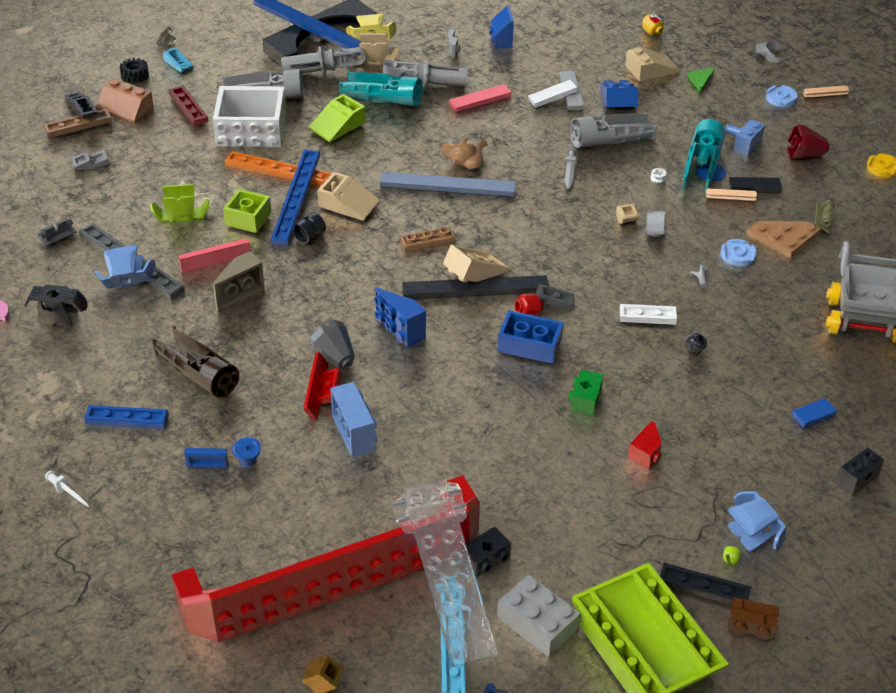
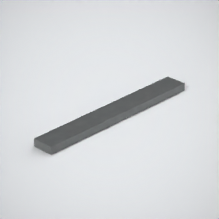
[79,223,185,300]

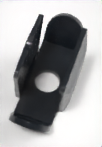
[24,285,88,327]

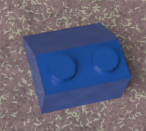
[489,6,514,49]

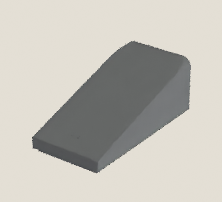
[535,284,574,308]

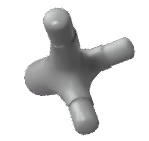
[691,264,707,288]

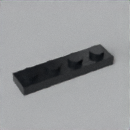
[660,563,752,605]

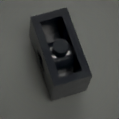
[836,447,884,496]
[460,526,511,578]

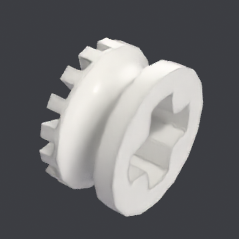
[651,168,666,184]

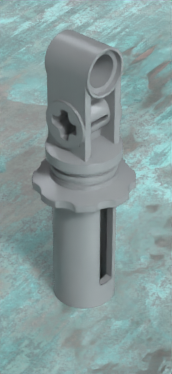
[281,46,365,76]
[383,59,467,89]

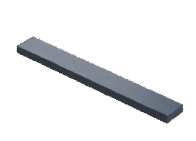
[380,172,516,197]

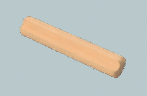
[803,86,849,98]
[706,188,757,201]

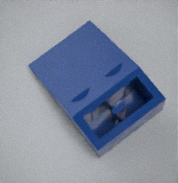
[599,80,638,107]
[374,287,426,348]

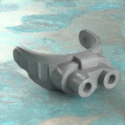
[756,41,782,63]

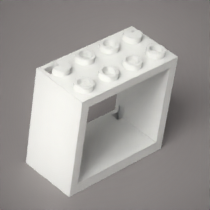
[213,86,286,147]

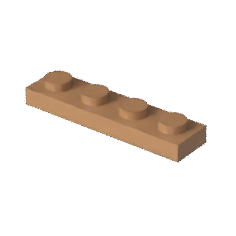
[43,109,112,138]

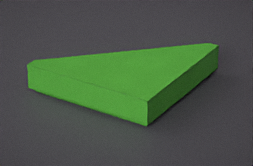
[687,68,714,92]

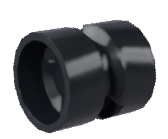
[293,212,326,244]

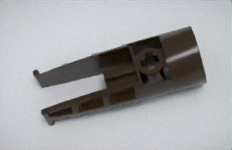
[151,326,240,398]

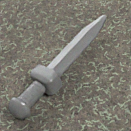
[565,148,577,189]

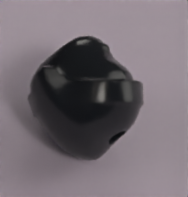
[685,333,707,355]

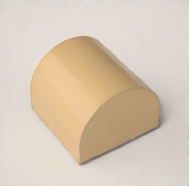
[616,203,639,224]

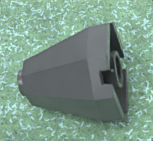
[309,320,355,369]

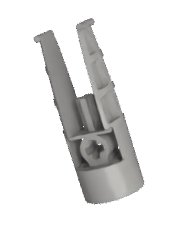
[222,69,304,99]
[570,112,657,148]

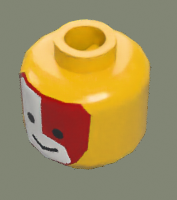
[642,14,664,36]

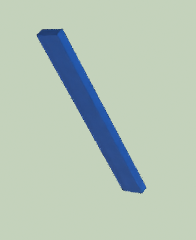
[253,0,361,56]
[270,150,320,246]

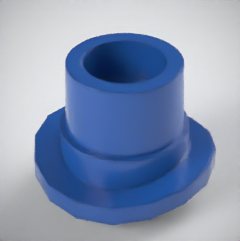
[232,437,261,467]

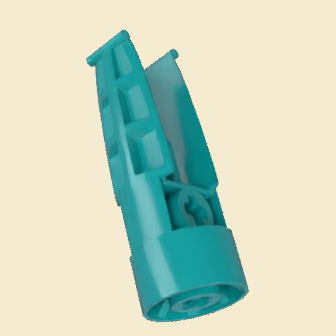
[339,71,423,107]
[682,119,725,194]

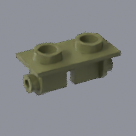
[814,200,834,234]

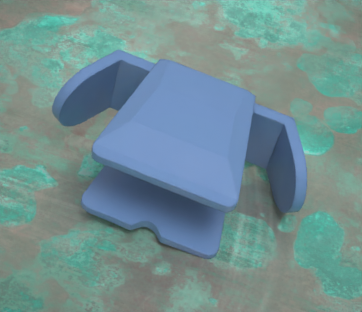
[93,245,156,289]
[728,491,786,552]

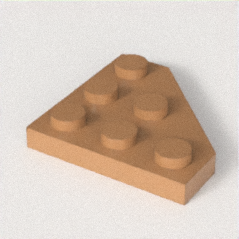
[747,221,821,258]

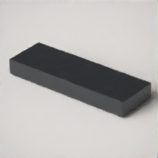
[729,177,782,193]

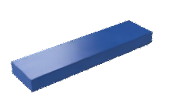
[84,405,169,429]

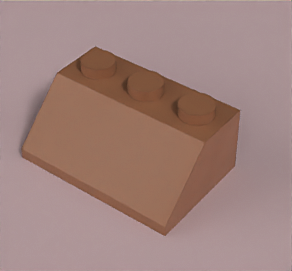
[96,79,154,123]

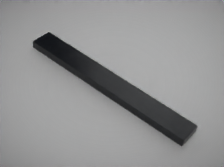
[402,275,549,299]

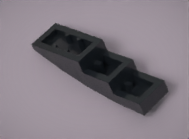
[65,91,98,118]

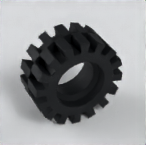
[119,58,149,84]

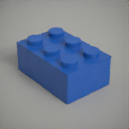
[497,310,564,364]

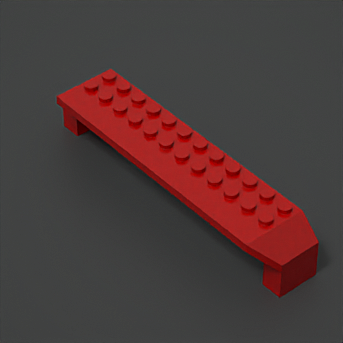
[171,475,480,642]

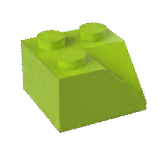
[223,189,272,233]

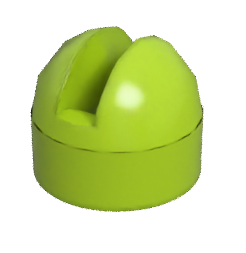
[723,546,742,565]

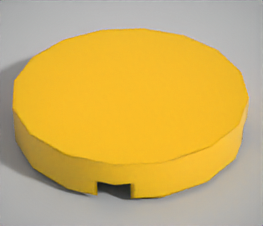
[867,153,896,178]

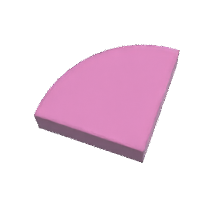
[0,300,9,322]

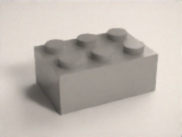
[497,575,581,657]

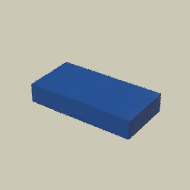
[792,398,837,428]
[184,448,229,468]

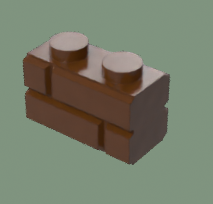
[728,597,779,640]

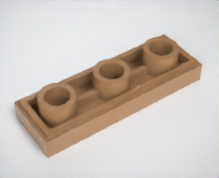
[400,226,455,252]

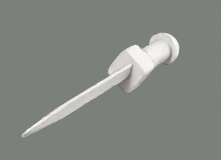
[45,471,89,507]

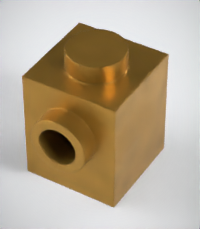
[302,655,344,693]

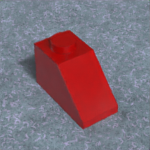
[628,421,662,469]

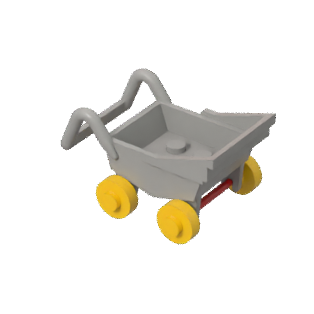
[826,241,896,343]

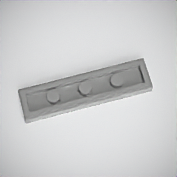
[559,70,584,111]

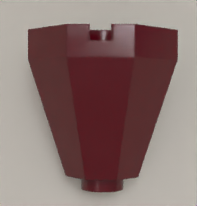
[786,124,830,160]

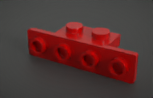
[303,352,343,420]

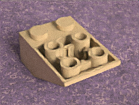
[317,172,380,221]

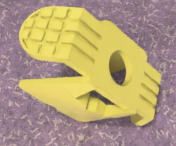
[346,14,397,40]

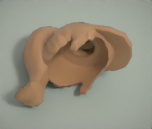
[441,138,488,171]

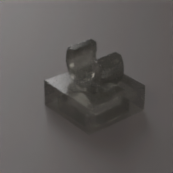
[156,27,176,48]

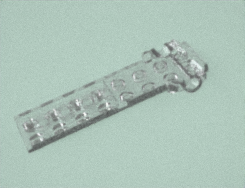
[393,479,498,667]

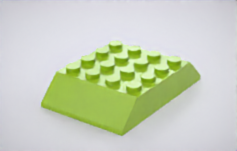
[572,562,729,693]

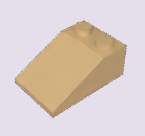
[625,47,680,81]
[443,244,511,283]

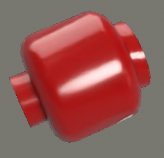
[514,294,544,316]

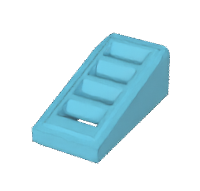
[163,47,194,73]

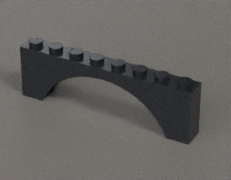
[262,0,377,66]

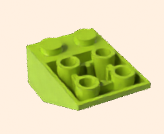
[308,94,366,142]

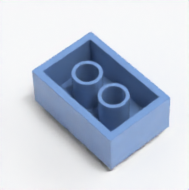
[331,382,377,457]

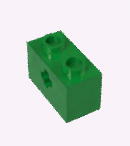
[568,370,604,415]

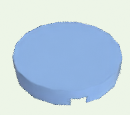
[766,85,798,107]
[720,239,757,266]

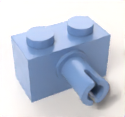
[725,119,765,156]

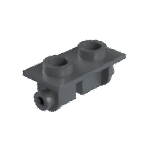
[37,218,77,247]

